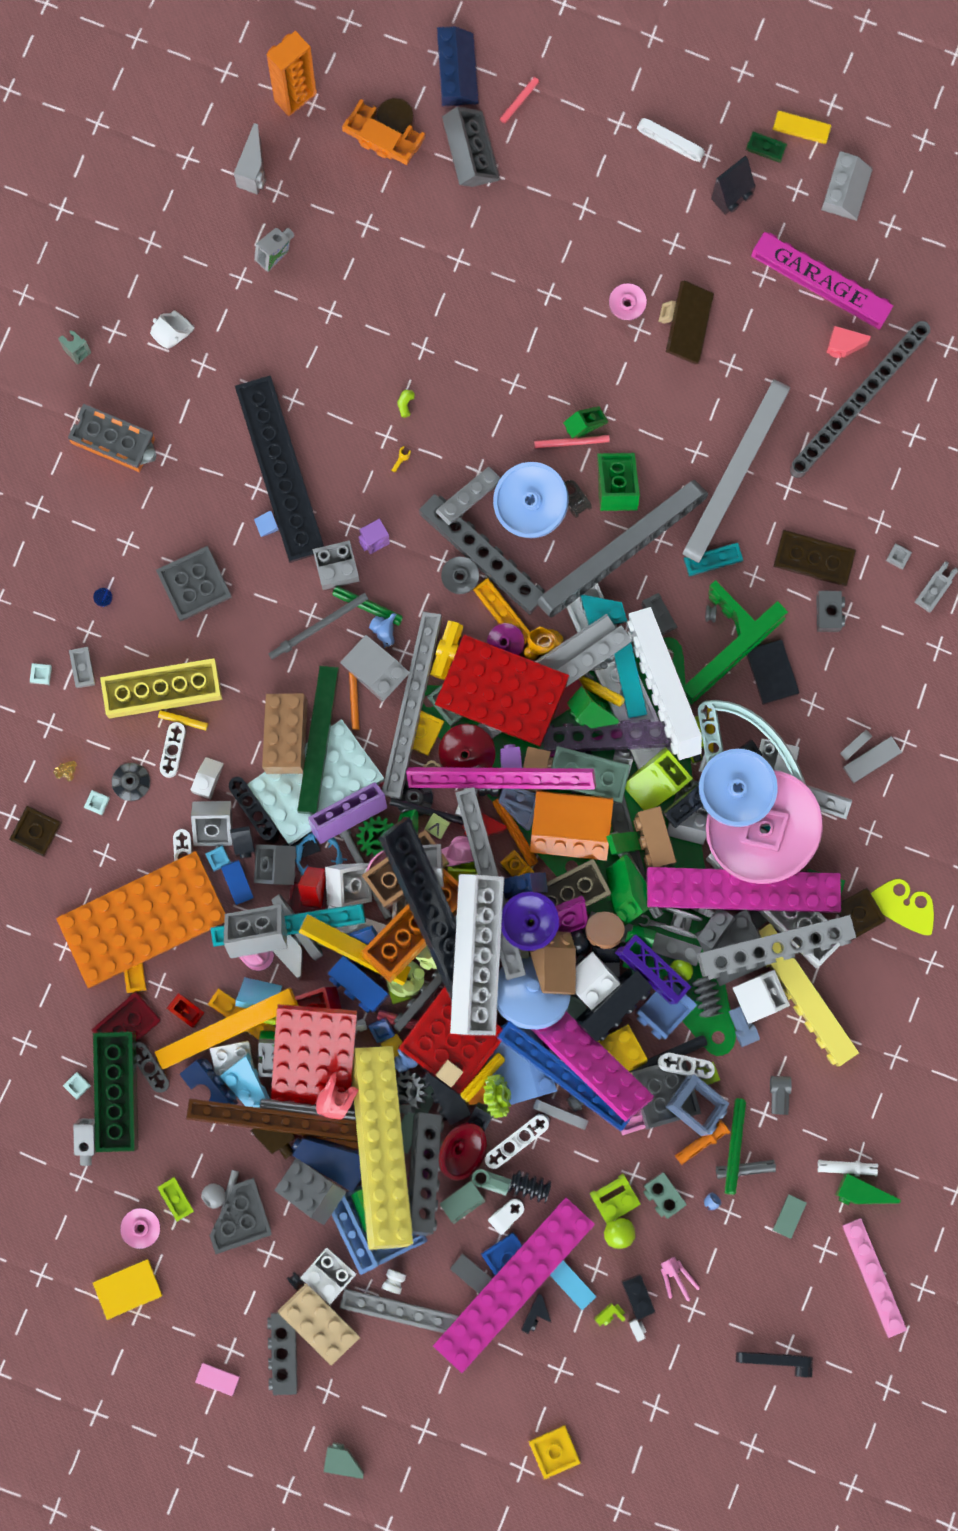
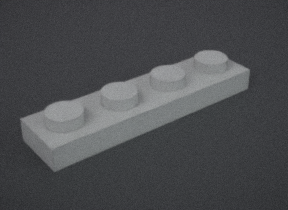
[436,466,501,525]

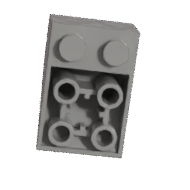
[667,780,708,845]

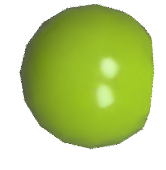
[670,960,693,983]

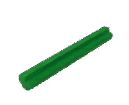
[332,586,403,626]

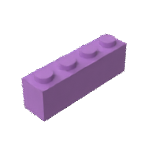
[308,782,387,844]

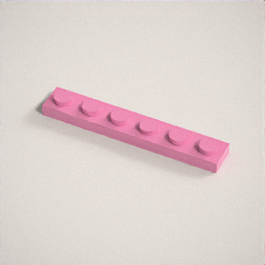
[842,1218,907,1338]

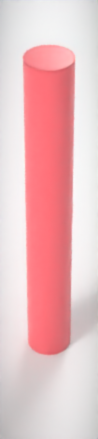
[500,77,539,123]

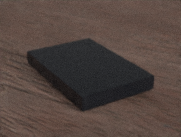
[747,640,799,705]

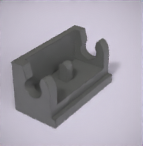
[641,593,677,636]

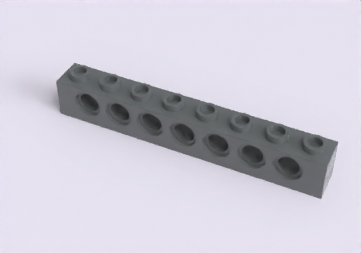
[419,494,545,615]

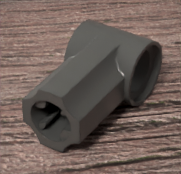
[770,1076,792,1115]

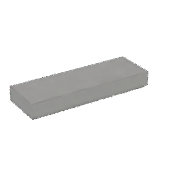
[843,736,902,784]

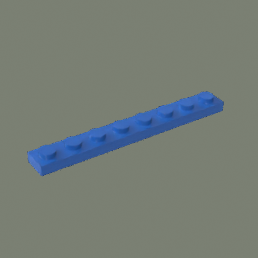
[497,1021,632,1131]

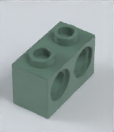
[643,1172,687,1219]

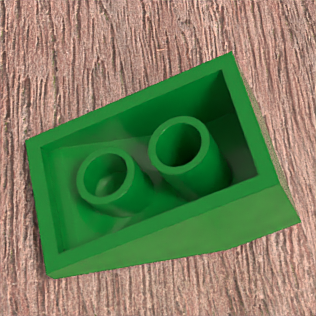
[597,453,640,511]
[606,854,652,926]

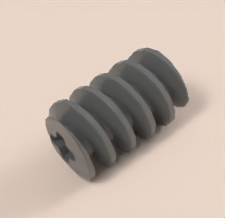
[692,976,723,1018]

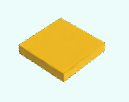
[413,711,444,756]
[528,1425,581,1479]

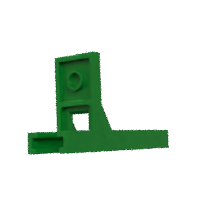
[683,580,788,706]

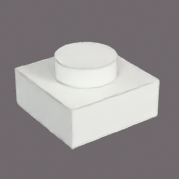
[629,1319,646,1342]

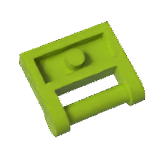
[589,1174,641,1224]

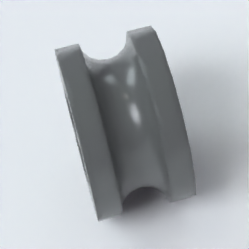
[705,605,717,623]

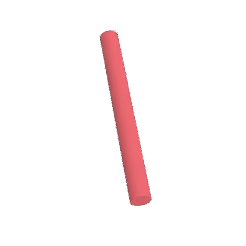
[534,435,610,449]

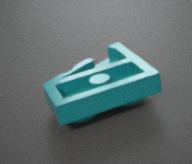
[580,595,627,626]

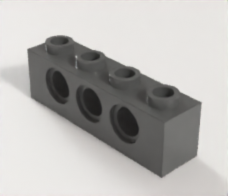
[267,1312,298,1395]

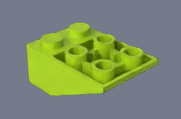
[625,747,693,810]

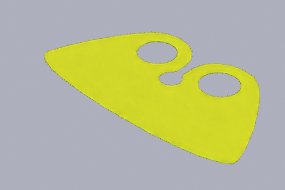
[871,879,934,936]

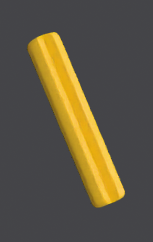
[579,675,625,707]
[461,1053,505,1102]

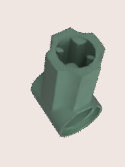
[472,1169,511,1196]

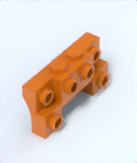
[342,99,425,165]

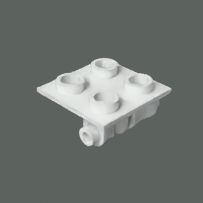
[210,1041,254,1083]

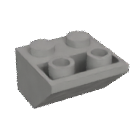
[313,540,359,590]

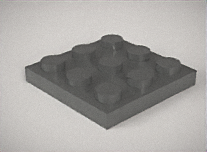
[156,546,232,622]
[695,910,766,986]
[630,1059,701,1130]

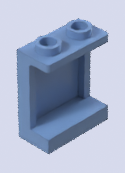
[635,979,697,1040]

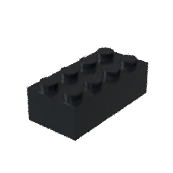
[575,968,653,1042]

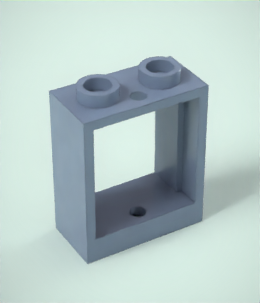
[666,1074,730,1136]

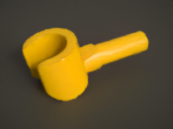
[391,446,411,473]

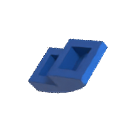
[221,860,254,905]

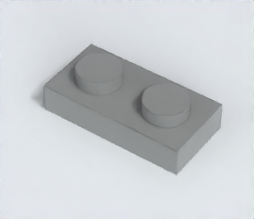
[69,647,96,688]

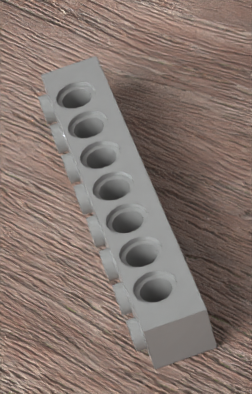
[697,915,856,979]

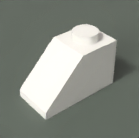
[191,757,224,800]
[273,935,303,979]

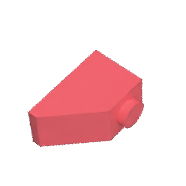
[826,326,871,358]

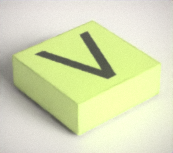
[424,813,450,839]

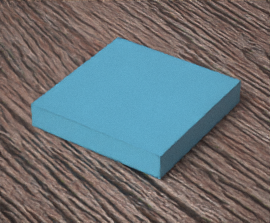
[235,977,282,1008]

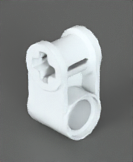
[488,1198,524,1235]

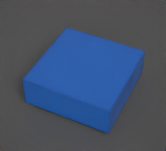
[369,1017,395,1044]

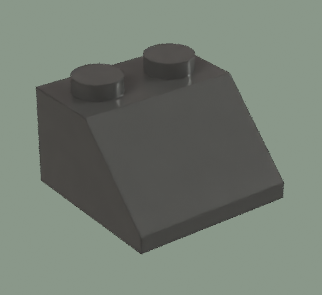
[254,844,297,885]

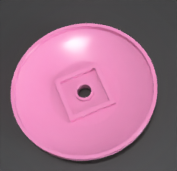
[706,770,823,884]

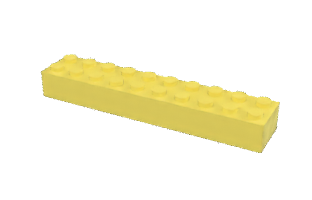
[352,1046,413,1250]

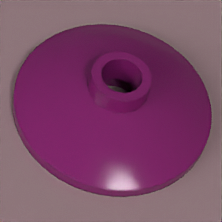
[487,623,525,655]

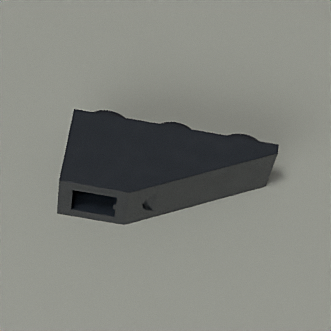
[422,1069,471,1125]

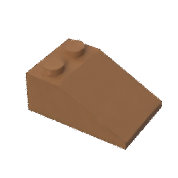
[529,931,576,995]

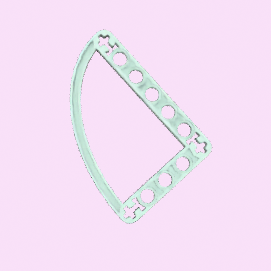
[698,700,806,827]

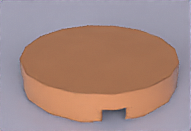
[585,912,625,949]

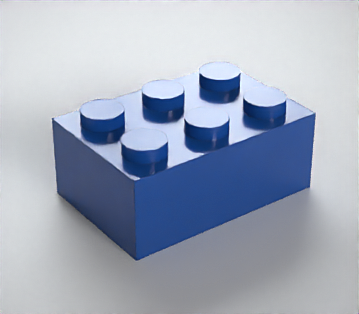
[328,956,389,1013]

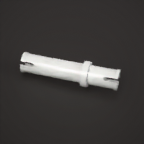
[818,1160,878,1176]

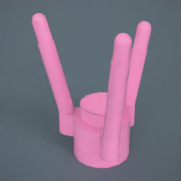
[660,1257,700,1301]

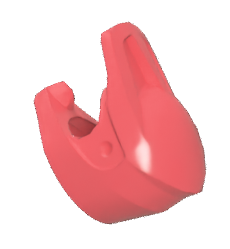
[316,1073,359,1120]

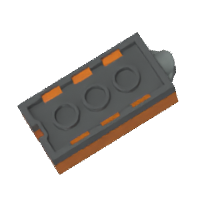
[68,404,157,472]

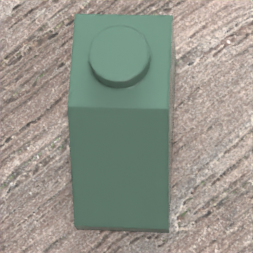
[323,1443,364,1479]

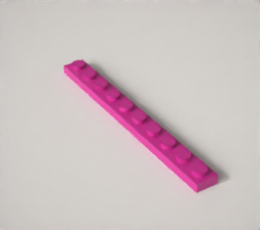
[406,767,596,789]

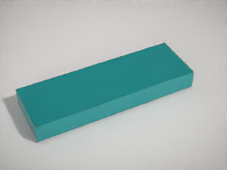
[683,542,743,577]

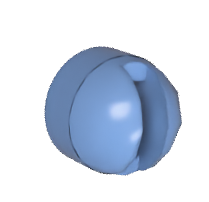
[704,1193,722,1210]

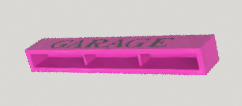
[751,232,893,330]

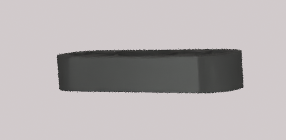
[136,1042,170,1093]

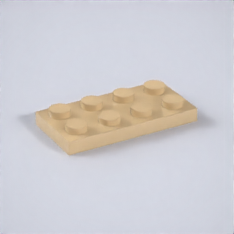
[278,1283,360,1366]

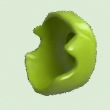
[604,1218,636,1249]

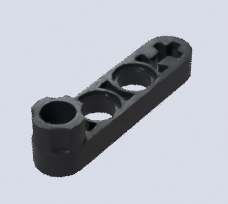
[229,777,280,843]
[736,1352,813,1378]

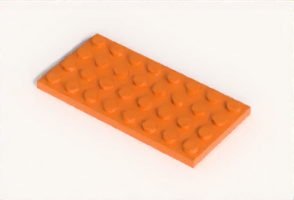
[56,851,226,988]

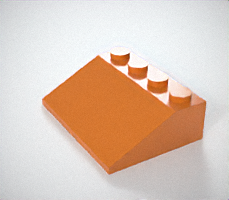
[530,790,613,861]

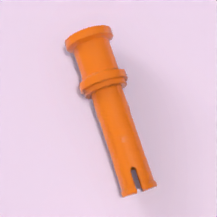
[674,1119,730,1165]

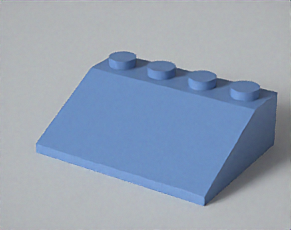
[485,1025,557,1105]

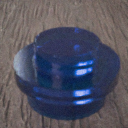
[93,588,113,607]

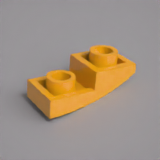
[500,850,535,877]

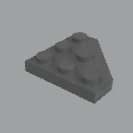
[209,1178,272,1254]

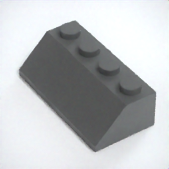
[442,107,500,187]

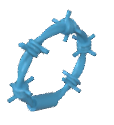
[295,832,347,880]

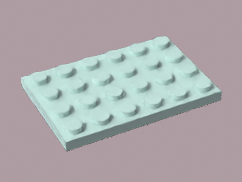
[247,719,385,846]

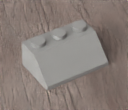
[821,151,872,221]
[224,904,287,958]

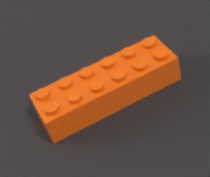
[266,30,317,117]
[361,868,459,983]

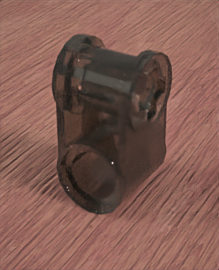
[565,480,592,518]

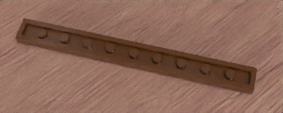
[186,1099,358,1142]

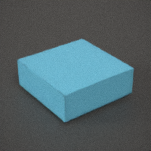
[205,845,231,871]

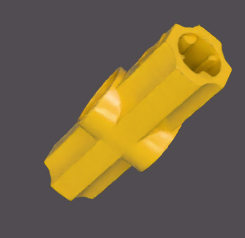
[430,621,464,680]

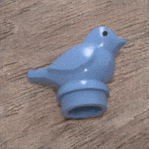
[369,613,397,648]
[394,1049,418,1073]

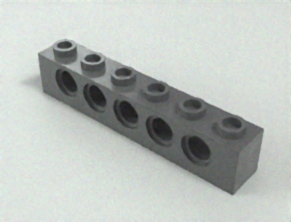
[408,1112,444,1236]

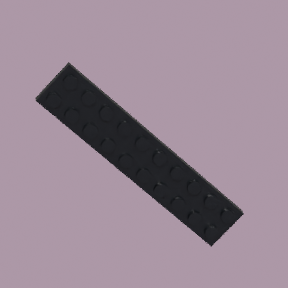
[235,375,324,563]
[379,817,456,1001]

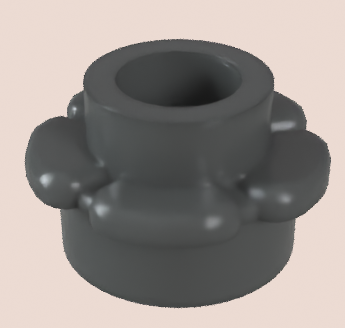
[566,1094,583,1112]

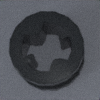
[287,1271,305,1291]

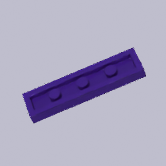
[615,935,691,1004]

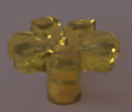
[53,761,77,781]

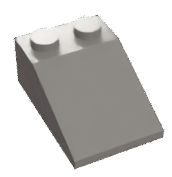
[234,123,266,195]
[340,635,410,702]

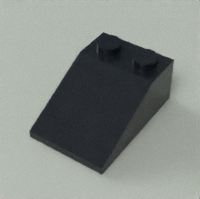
[711,155,755,215]

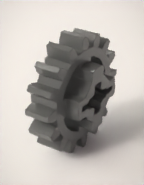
[396,1071,428,1115]

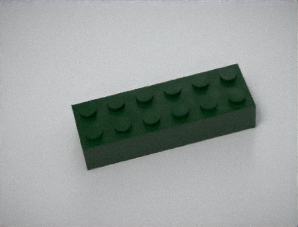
[93,1031,139,1152]

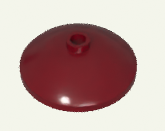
[439,724,496,768]
[439,1123,487,1180]

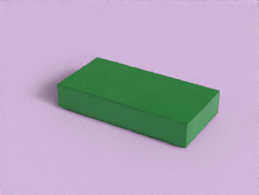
[606,831,642,855]

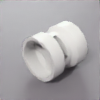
[382,1269,407,1294]

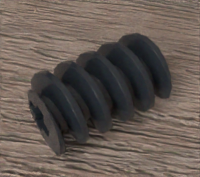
[508,1170,551,1203]

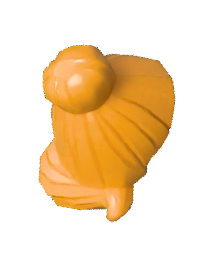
[524,627,563,660]

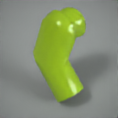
[397,389,415,418]

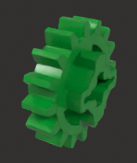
[356,816,394,857]

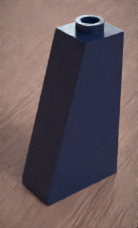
[292,1135,361,1193]

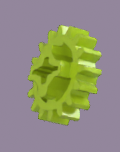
[483,1074,511,1118]

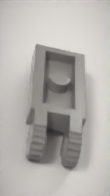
[915,561,958,613]

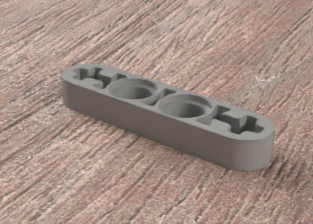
[271,894,324,961]

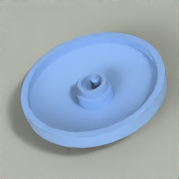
[493,462,569,538]
[699,749,778,827]
[497,957,571,1029]

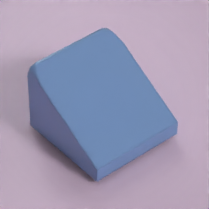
[254,511,279,537]

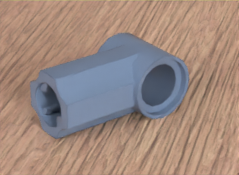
[728,1007,760,1047]

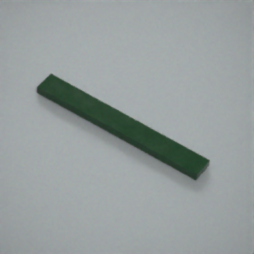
[297,666,339,815]

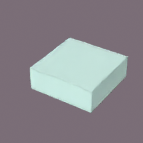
[30,663,52,685]
[84,790,110,815]
[63,1072,91,1100]

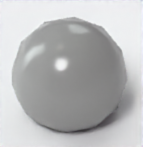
[201,1183,226,1209]

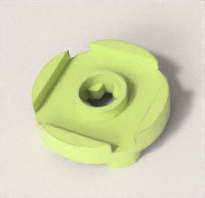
[385,961,425,997]

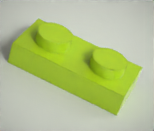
[157,1177,194,1222]

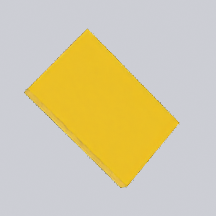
[93,1259,163,1320]

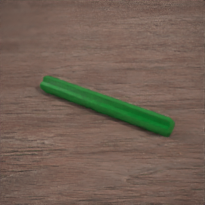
[724,1098,746,1195]

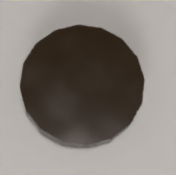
[377,98,413,134]

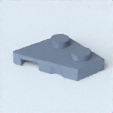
[498,789,536,831]

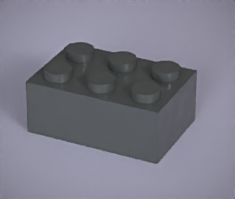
[274,1158,346,1225]

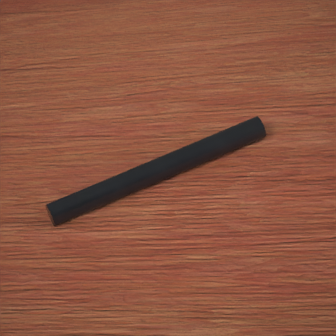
[389,797,464,825]

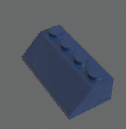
[437,26,479,106]

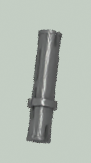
[715,1159,776,1179]

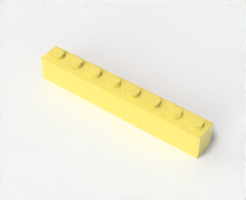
[759,923,859,1067]

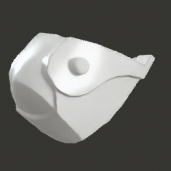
[151,310,195,349]

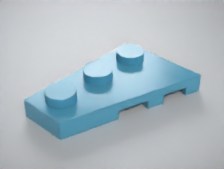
[220,1053,270,1108]

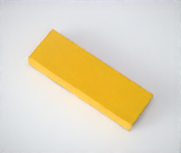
[773,111,831,144]

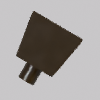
[250,1128,296,1160]

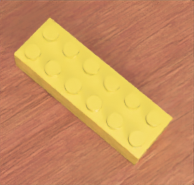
[100,658,223,719]

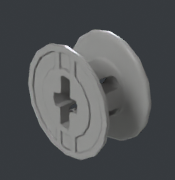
[660,908,702,938]

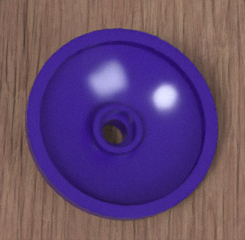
[501,892,559,951]

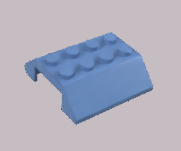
[331,1185,428,1275]

